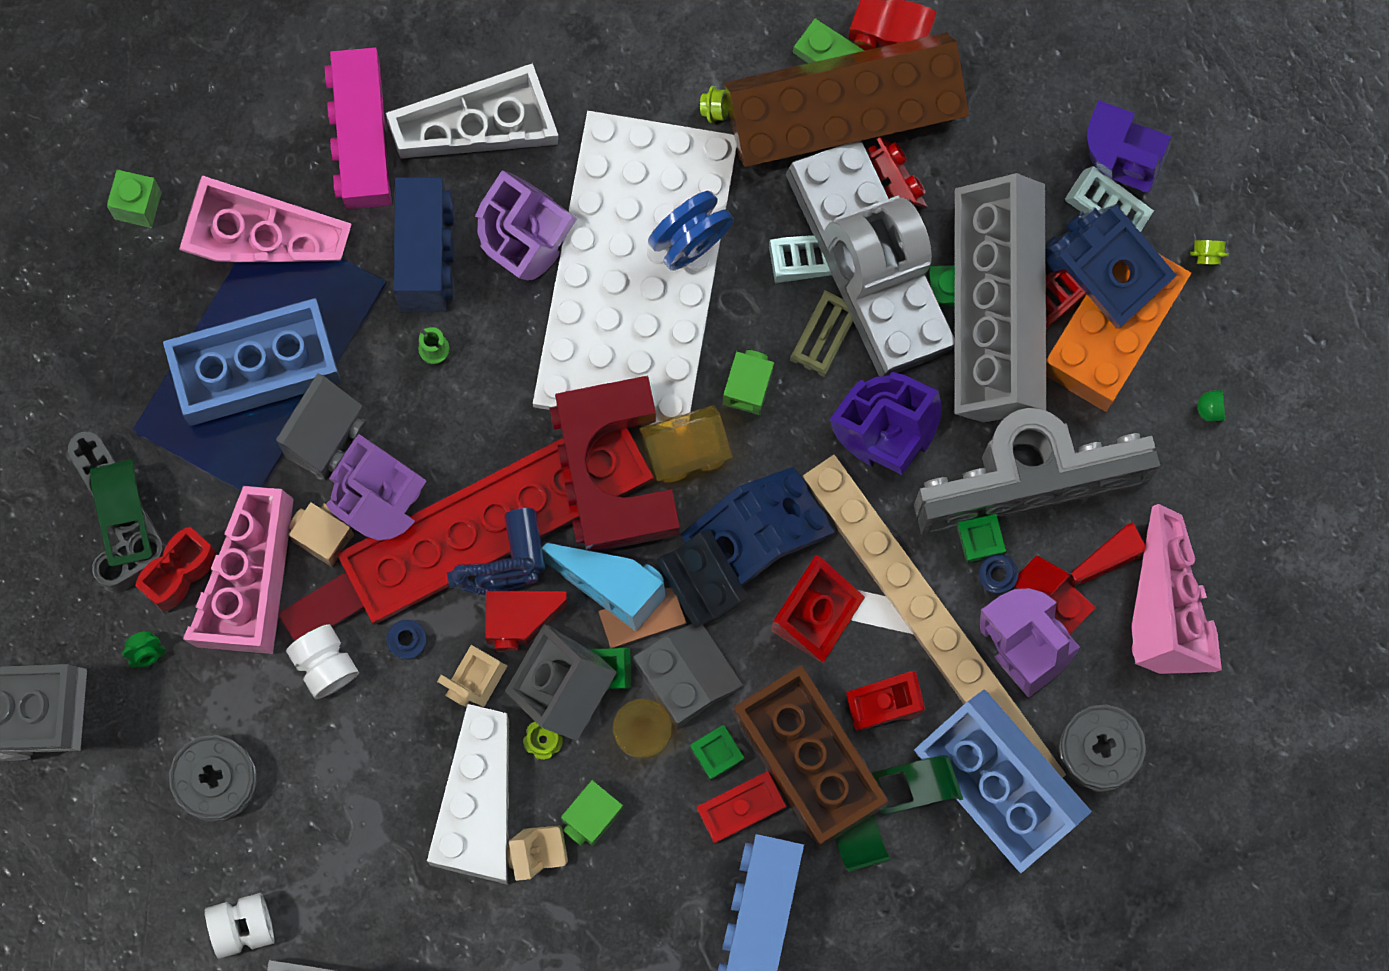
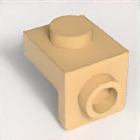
[437,645,507,707]
[507,825,568,881]

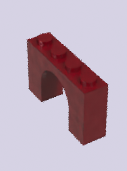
[549,375,680,552]

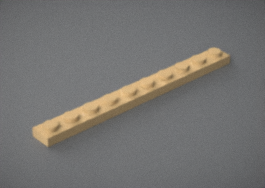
[802,455,1066,778]

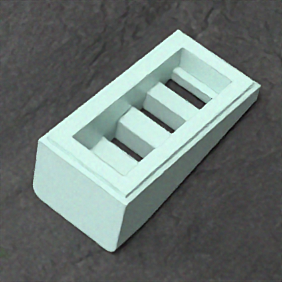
[1065,166,1154,232]
[769,236,832,283]

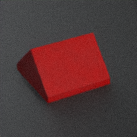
[771,555,865,663]

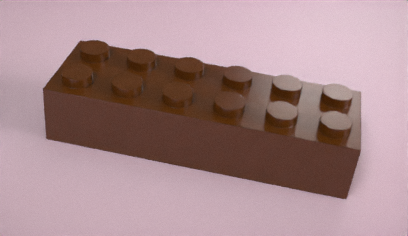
[723,32,969,167]

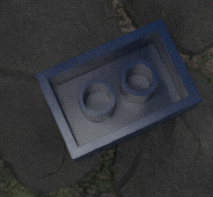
[394,177,455,312]

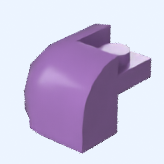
[475,170,578,280]
[326,434,426,540]
[980,588,1080,698]

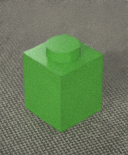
[107,170,162,228]
[723,350,774,415]
[561,780,624,847]

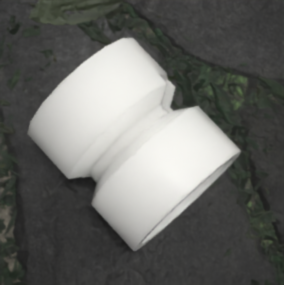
[286,624,359,699]
[205,893,274,959]

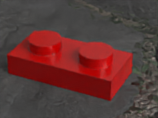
[696,771,786,844]

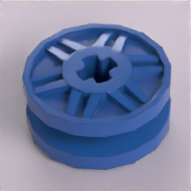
[648,190,734,271]

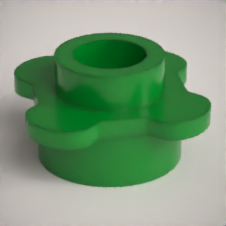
[122,631,166,668]

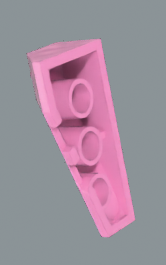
[179,176,351,262]
[1132,504,1222,674]

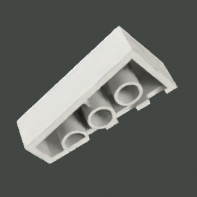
[386,63,558,159]
[427,704,509,885]

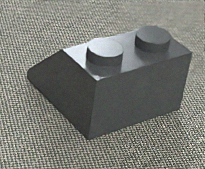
[276,373,367,481]
[505,624,617,741]
[633,624,743,730]

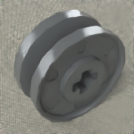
[1058,704,1146,792]
[169,735,257,822]

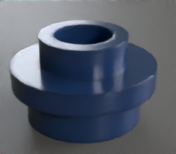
[979,555,1019,594]
[386,620,427,660]

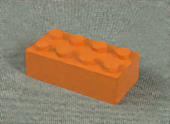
[1046,253,1191,413]

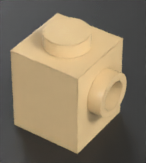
[289,502,354,567]

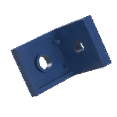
[1045,204,1177,328]
[680,467,835,587]

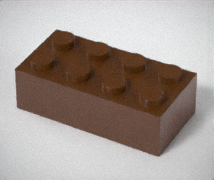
[733,665,888,850]

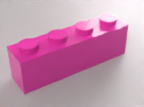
[325,47,392,210]

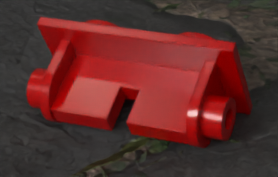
[866,137,927,208]

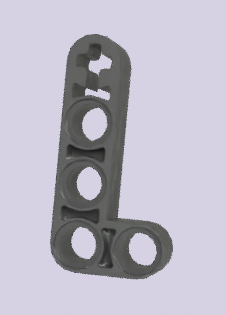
[68,431,166,593]

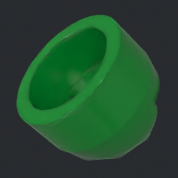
[1197,390,1225,422]

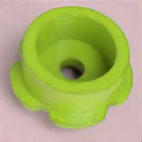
[700,86,729,123]
[1190,240,1229,265]
[523,722,563,760]

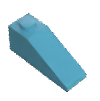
[542,543,666,632]

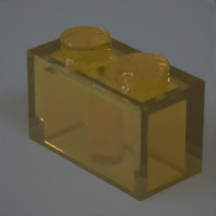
[639,405,732,482]

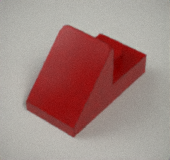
[1014,555,1096,635]
[846,671,925,731]

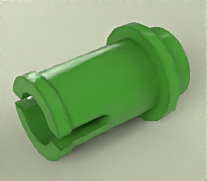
[418,327,450,364]

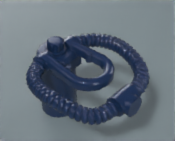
[447,508,545,595]

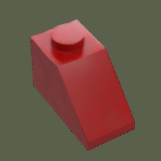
[486,591,568,651]

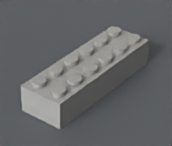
[955,173,1046,423]

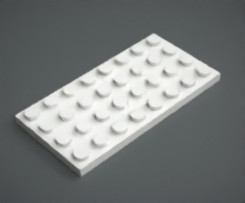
[533,111,737,433]

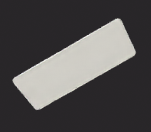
[851,590,913,634]

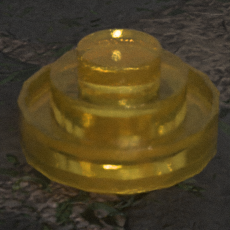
[613,699,672,759]

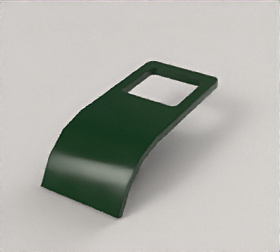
[90,459,152,566]
[871,755,963,815]
[835,815,890,872]

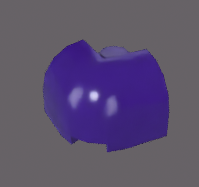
[1087,100,1171,193]
[830,371,941,475]

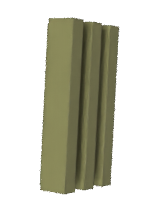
[790,290,853,377]

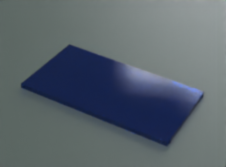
[133,258,386,492]

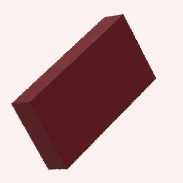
[278,572,365,642]

